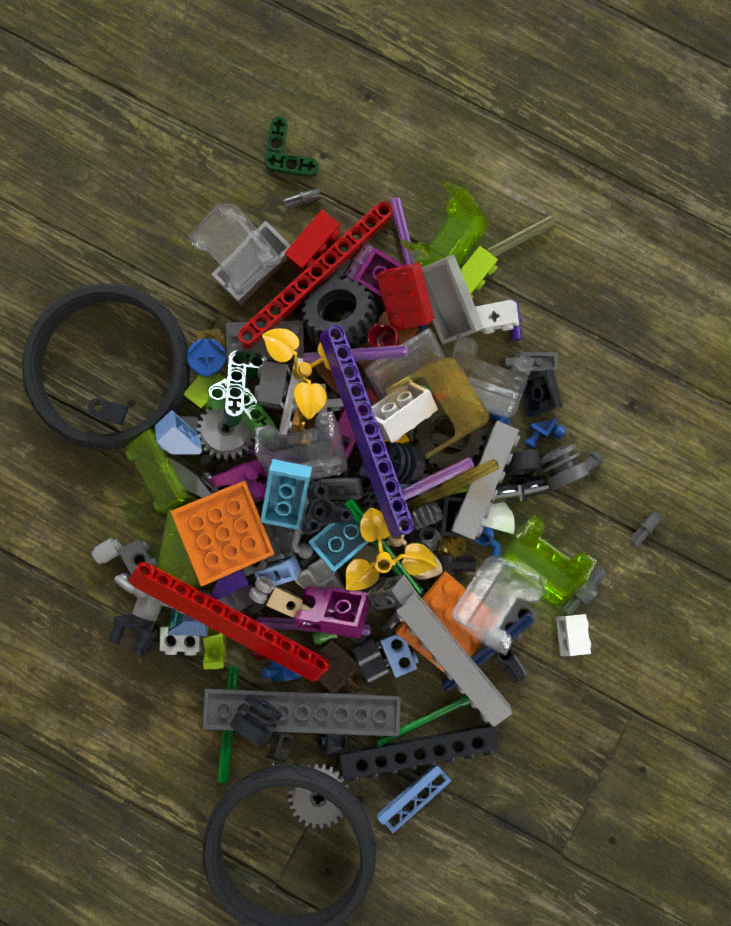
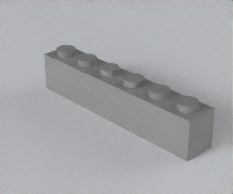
[451,421,520,540]

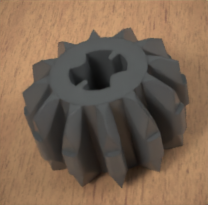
[410,502,443,530]

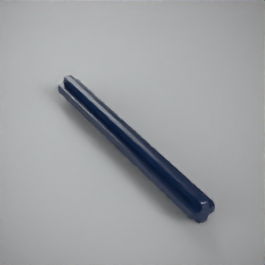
[441,613,535,692]

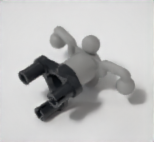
[291,468,353,559]
[108,573,184,656]

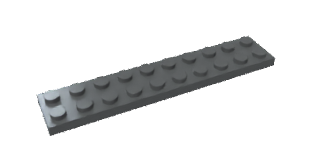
[203,688,401,736]

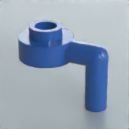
[475,526,502,564]

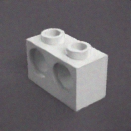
[160,626,202,655]

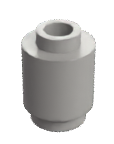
[92,538,122,564]

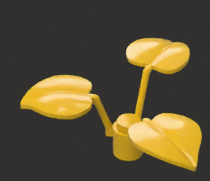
[262,329,350,419]
[346,508,437,591]

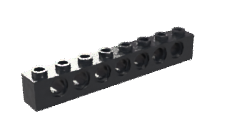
[340,723,499,781]

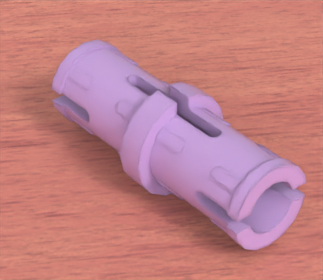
[344,243,374,282]

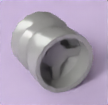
[248,576,275,604]

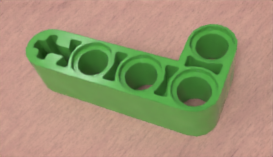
[207,379,276,445]

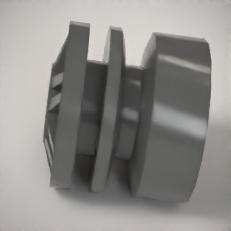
[539,444,589,491]

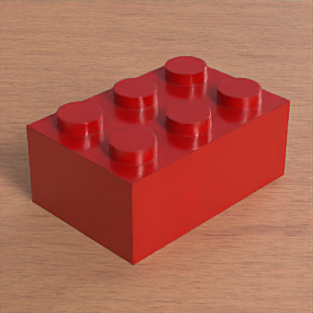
[285,210,341,274]
[376,262,435,330]

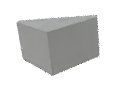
[218,584,257,611]

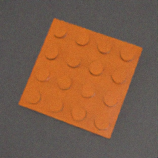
[169,481,274,587]
[395,571,501,673]

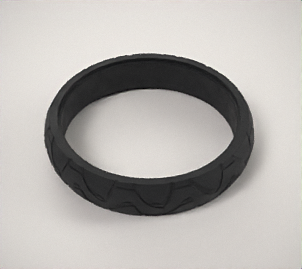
[22,284,190,450]
[203,765,376,926]

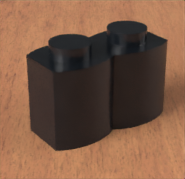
[352,636,391,683]

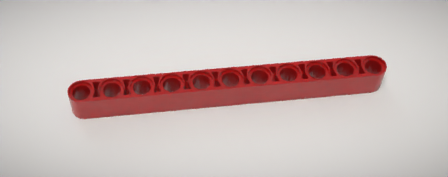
[238,201,393,349]
[129,562,329,682]

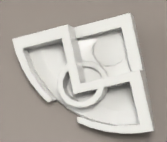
[481,501,515,534]
[294,558,346,589]

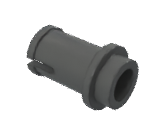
[584,451,604,475]

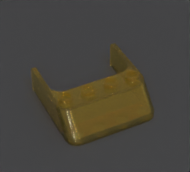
[385,357,489,460]

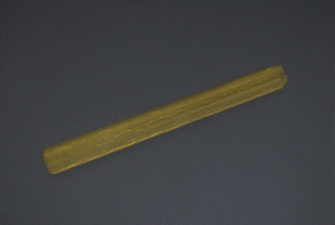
[407,459,500,513]

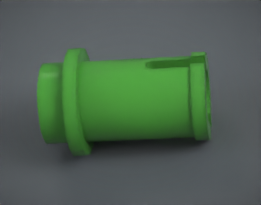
[312,632,338,645]

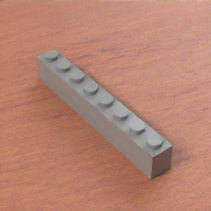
[395,591,513,727]

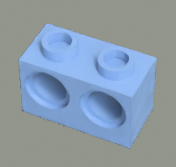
[254,555,301,586]
[380,633,419,678]

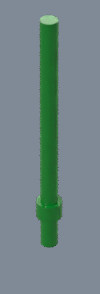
[376,694,470,746]

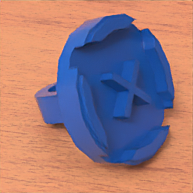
[187,338,226,377]

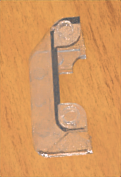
[188,204,281,295]

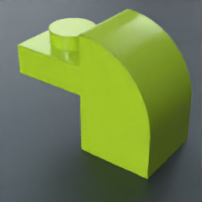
[203,627,227,670]

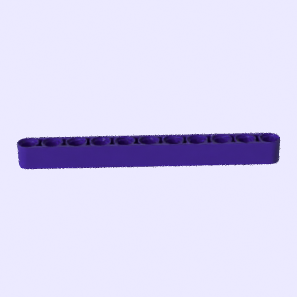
[320,325,413,537]

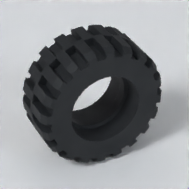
[301,278,379,349]
[413,398,487,472]

